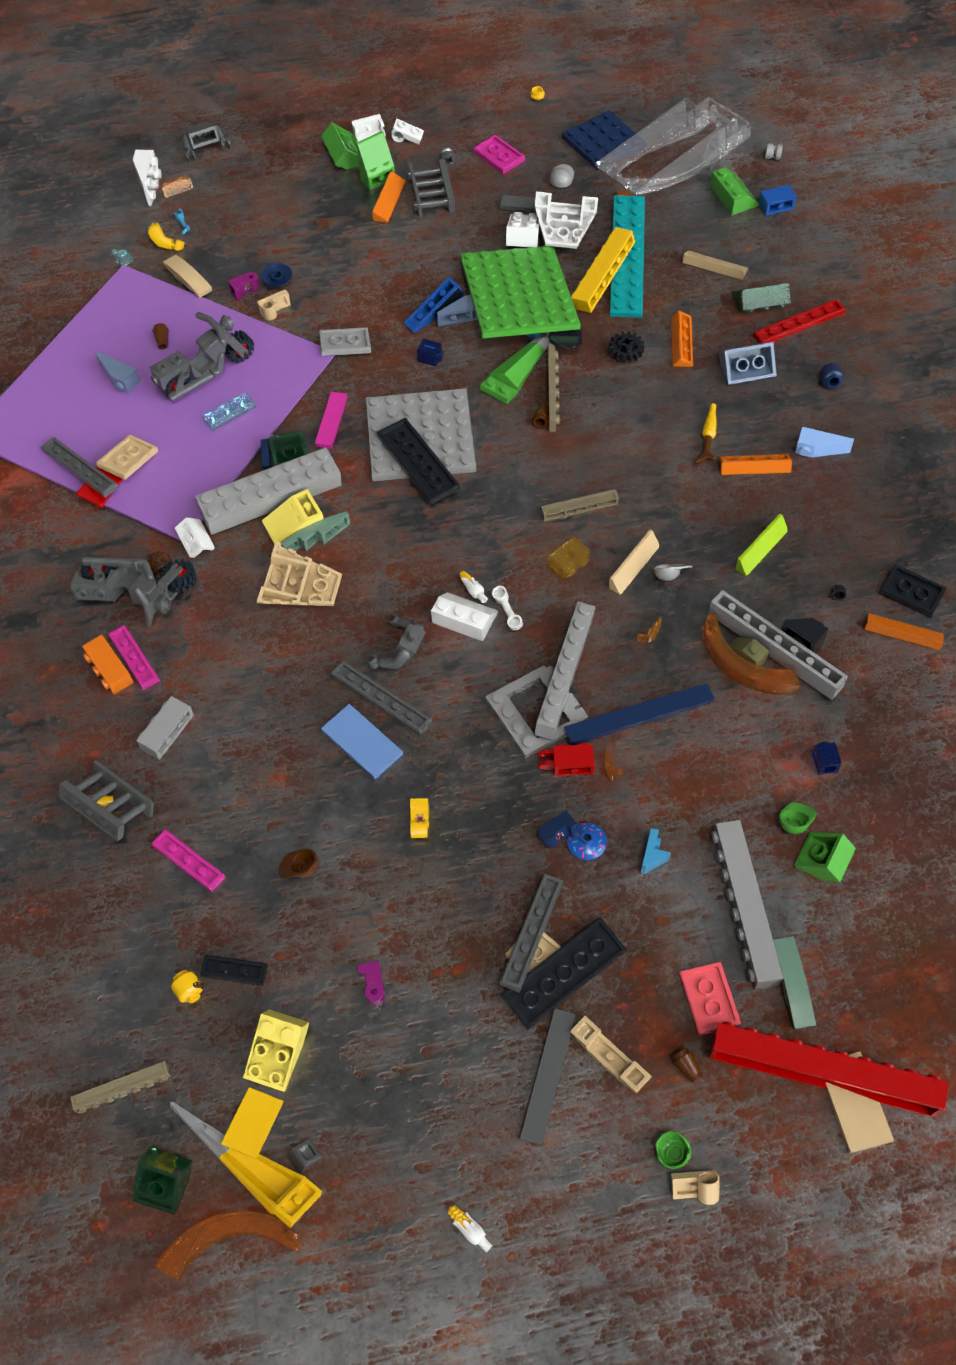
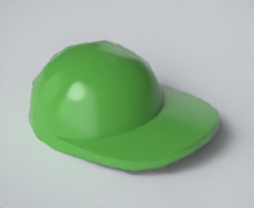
[779,802,817,835]

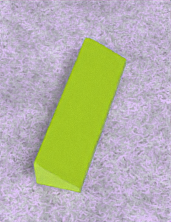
[735,514,787,576]

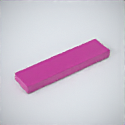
[315,392,348,449]
[108,625,160,690]
[151,829,225,892]

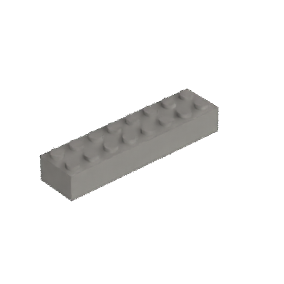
[195,447,342,535]

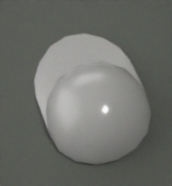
[549,164,574,188]
[653,564,693,581]

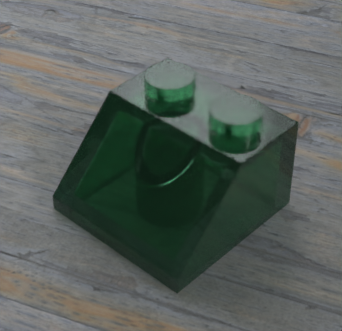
[268,430,308,466]
[132,1147,192,1215]

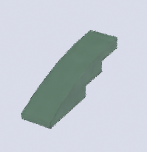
[280,512,350,551]
[773,936,816,1029]

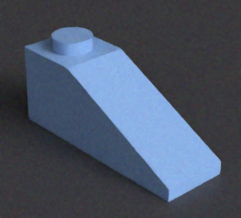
[795,427,854,457]

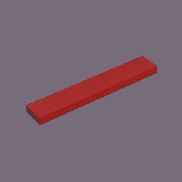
[753,299,846,343]

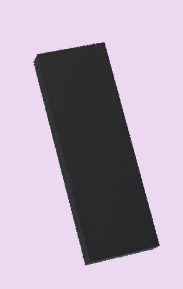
[200,954,268,986]

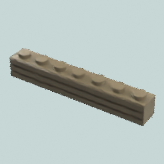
[541,489,619,522]
[70,1061,171,1114]

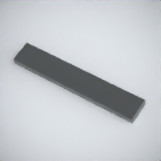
[41,437,118,498]
[330,660,432,736]
[499,873,563,993]
[520,1008,576,1146]

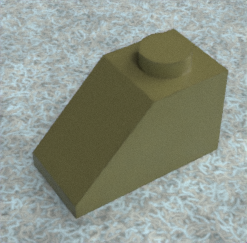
[725,637,769,673]

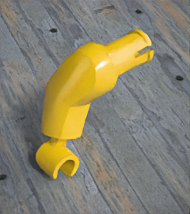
[148,222,185,251]

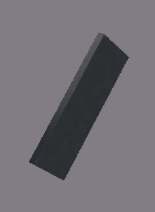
[376,417,461,505]
[501,917,627,1031]

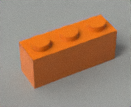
[82,635,134,694]

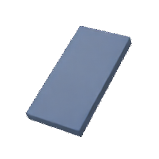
[321,704,403,780]

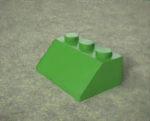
[321,122,359,170]
[710,167,759,215]

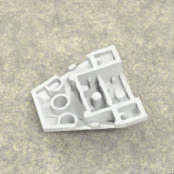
[535,192,598,249]

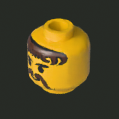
[171,970,203,1003]

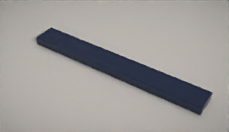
[564,683,715,745]

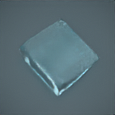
[111,250,135,266]

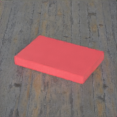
[679,961,741,1036]

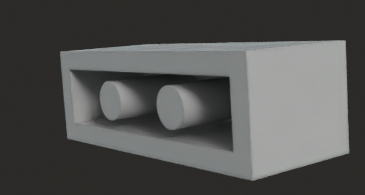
[136,696,194,760]

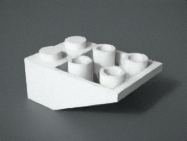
[133,150,162,206]
[506,212,540,247]

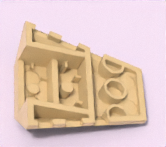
[257,542,342,606]

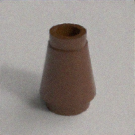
[152,323,169,349]
[532,403,549,428]
[672,1047,703,1083]

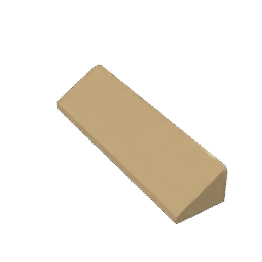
[683,251,748,280]
[609,530,659,595]

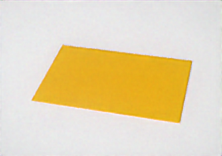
[221,1087,284,1159]

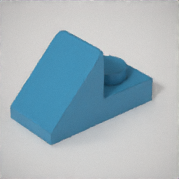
[641,828,671,874]

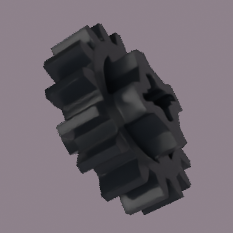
[608,331,645,363]

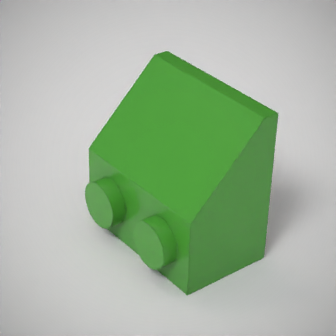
[794,832,856,882]

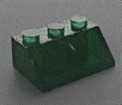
[732,283,791,313]

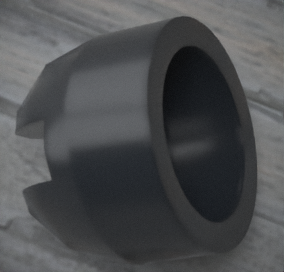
[831,584,846,600]

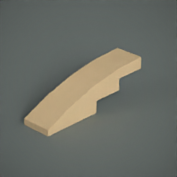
[163,255,212,298]

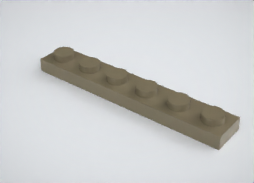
[548,343,560,432]

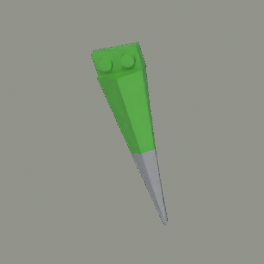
[480,332,551,404]

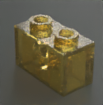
[548,537,590,580]

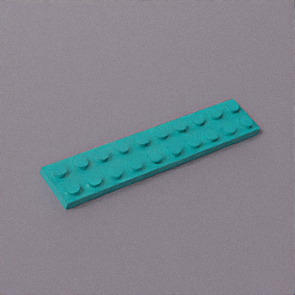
[610,195,645,318]

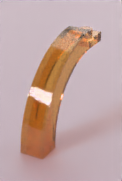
[703,613,800,695]
[154,1211,303,1281]

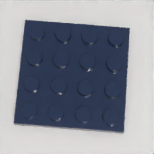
[562,110,645,171]

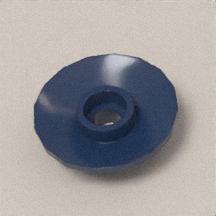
[261,263,293,287]

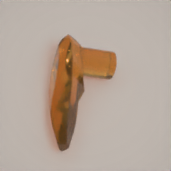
[637,617,662,643]
[604,748,623,782]

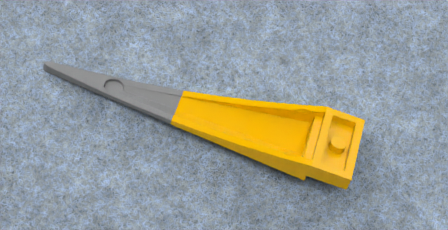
[169,1101,322,1228]

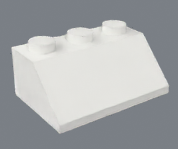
[431,592,498,641]

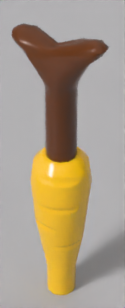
[694,403,717,464]

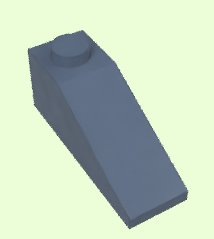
[437,295,477,327]
[95,351,141,394]

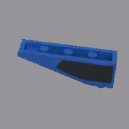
[404,277,465,333]

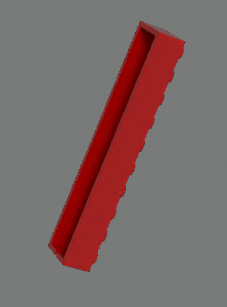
[709,1021,949,1118]

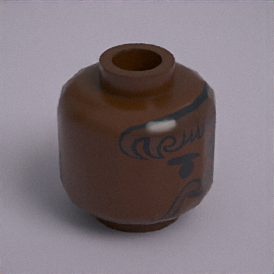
[147,551,172,578]

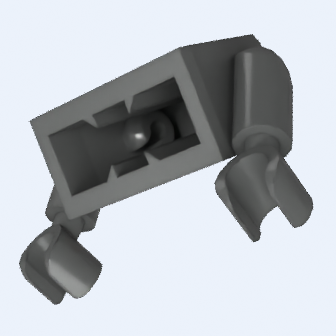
[182,122,230,162]

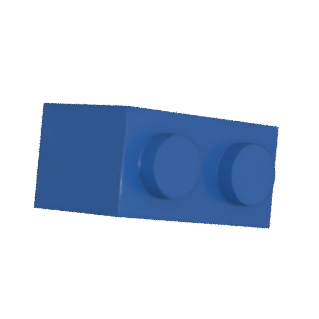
[759,185,797,216]

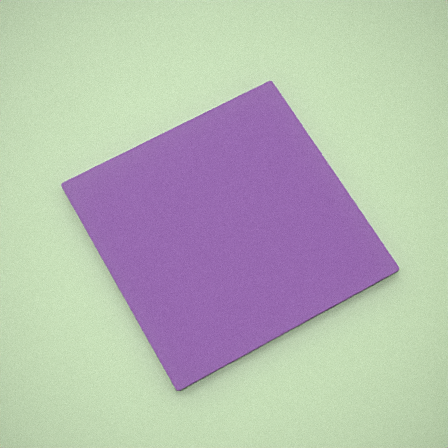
[0,266,335,542]

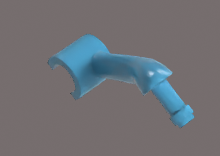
[174,209,190,235]

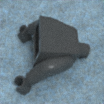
[366,613,426,669]

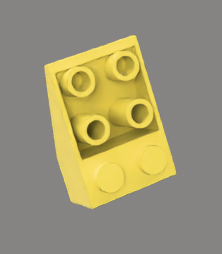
[262,489,324,545]
[243,1009,310,1092]

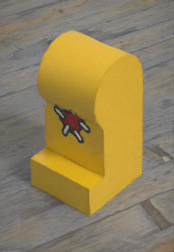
[410,798,429,838]

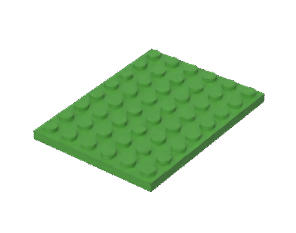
[460,246,581,338]

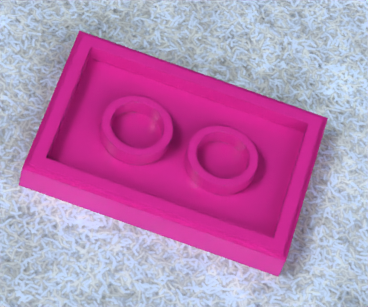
[473,135,525,174]

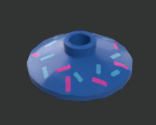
[566,822,607,861]

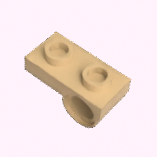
[257,289,291,321]
[671,1170,720,1205]

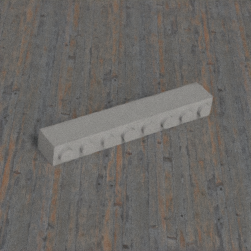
[708,590,848,700]
[534,601,596,740]
[712,820,783,989]

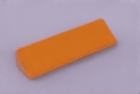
[372,172,406,223]
[671,310,693,367]
[719,454,792,475]
[864,613,944,650]

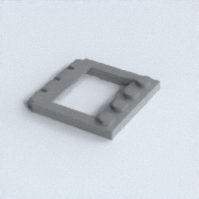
[485,666,590,759]

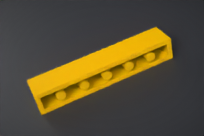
[571,227,635,313]

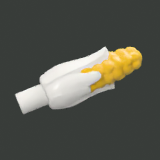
[459,571,488,603]
[448,1205,493,1252]

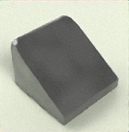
[287,1139,322,1174]

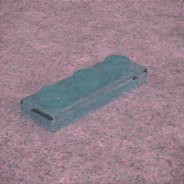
[203,392,256,431]

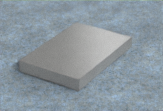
[319,327,371,356]

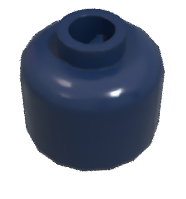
[820,363,844,389]

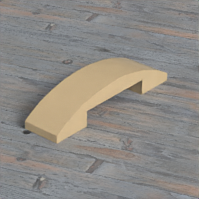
[570,1016,652,1094]

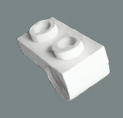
[392,119,424,145]

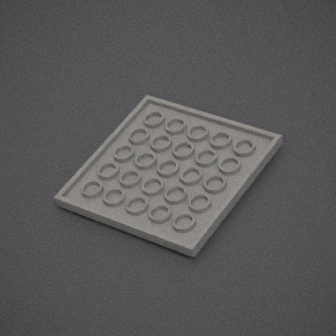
[366,388,476,481]

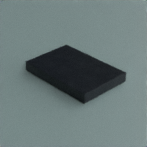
[879,564,947,618]

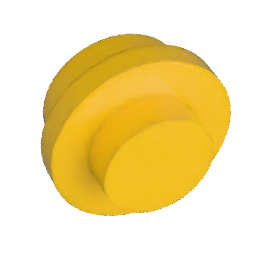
[530,86,545,100]

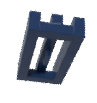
[261,439,272,470]

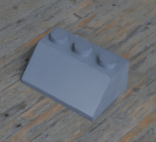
[719,342,777,385]

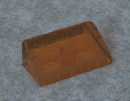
[159,175,193,197]

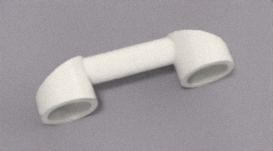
[492,586,523,630]

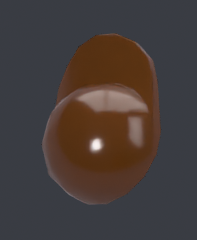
[278,849,319,878]

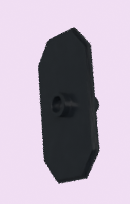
[549,317,582,349]

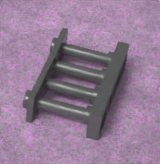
[407,159,455,217]
[59,761,154,841]

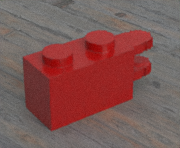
[537,743,595,776]

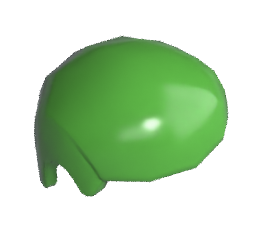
[655,1131,691,1170]

